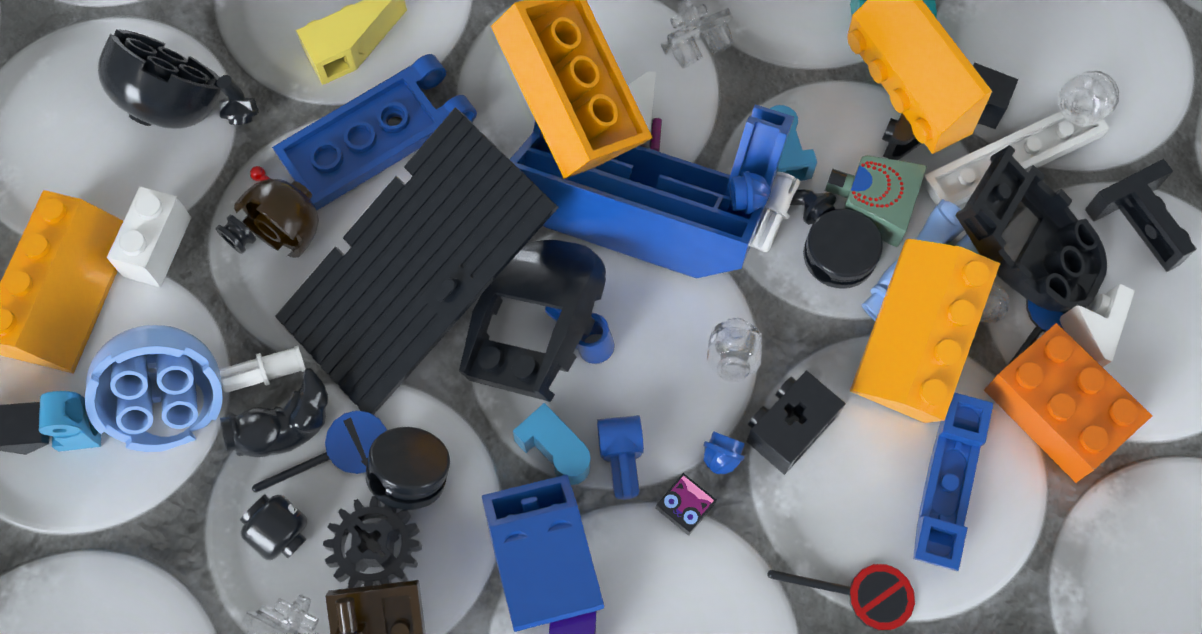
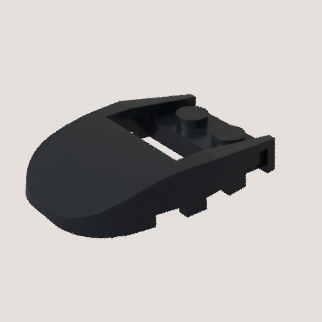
[955,145,1107,312]
[459,240,606,402]

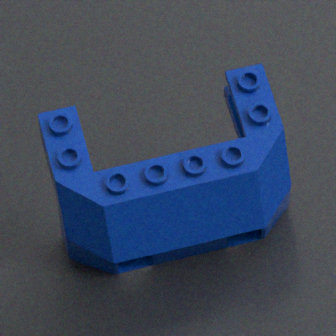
[510,104,794,279]

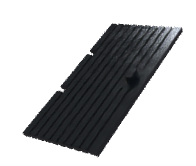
[275,107,559,415]

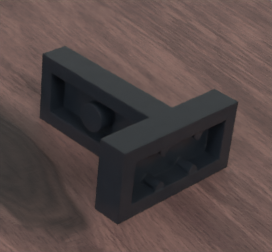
[1085,159,1197,272]

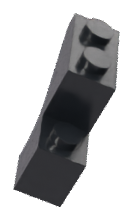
[882,62,1019,160]

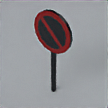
[767,564,915,631]

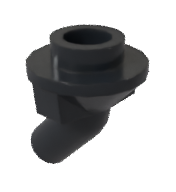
[217,75,259,125]
[790,189,836,225]

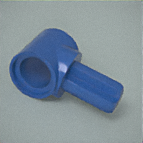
[545,306,615,364]
[597,415,644,500]

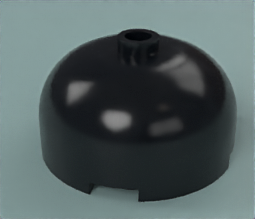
[98,29,221,129]

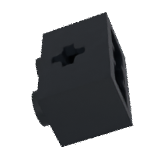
[746,370,846,475]

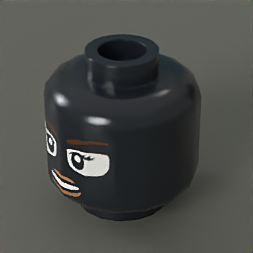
[240,494,307,560]

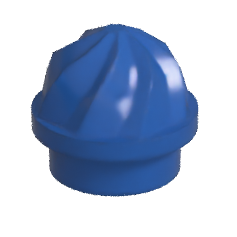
[730,171,771,214]
[703,431,745,474]

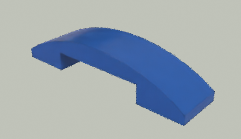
[913,392,994,571]

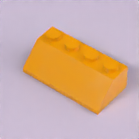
[491,0,653,179]
[847,0,992,154]
[0,190,123,374]
[850,238,1000,423]

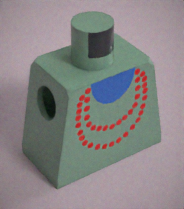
[825,155,927,247]

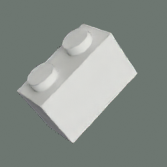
[107,186,191,287]

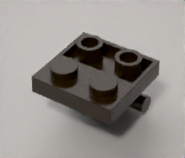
[325,580,426,634]

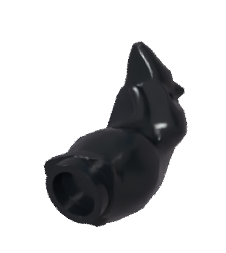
[220,368,328,457]

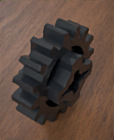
[323,496,422,588]

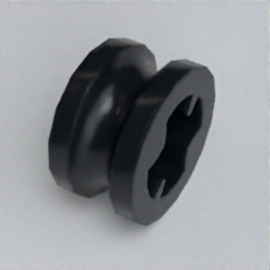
[216,214,257,254]

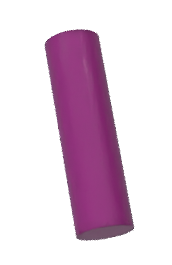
[650,118,662,152]

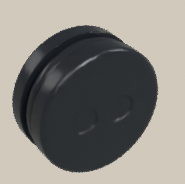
[803,209,883,289]
[365,427,450,510]

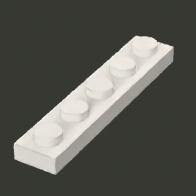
[922,98,1110,206]

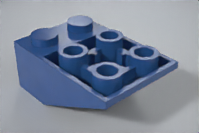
[481,475,605,632]

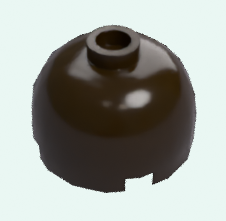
[234,179,319,258]

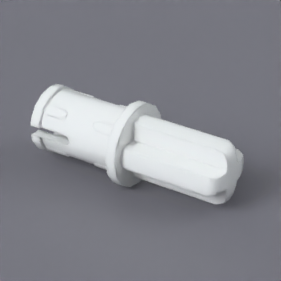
[751,171,801,252]
[220,345,306,392]

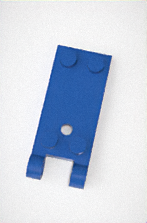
[272,54,477,210]

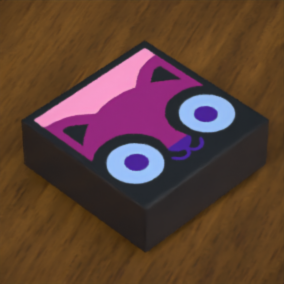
[655,473,717,536]

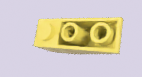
[296,0,407,85]

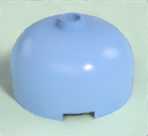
[85,325,223,452]

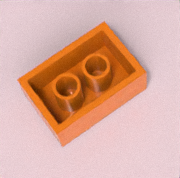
[984,323,1153,483]

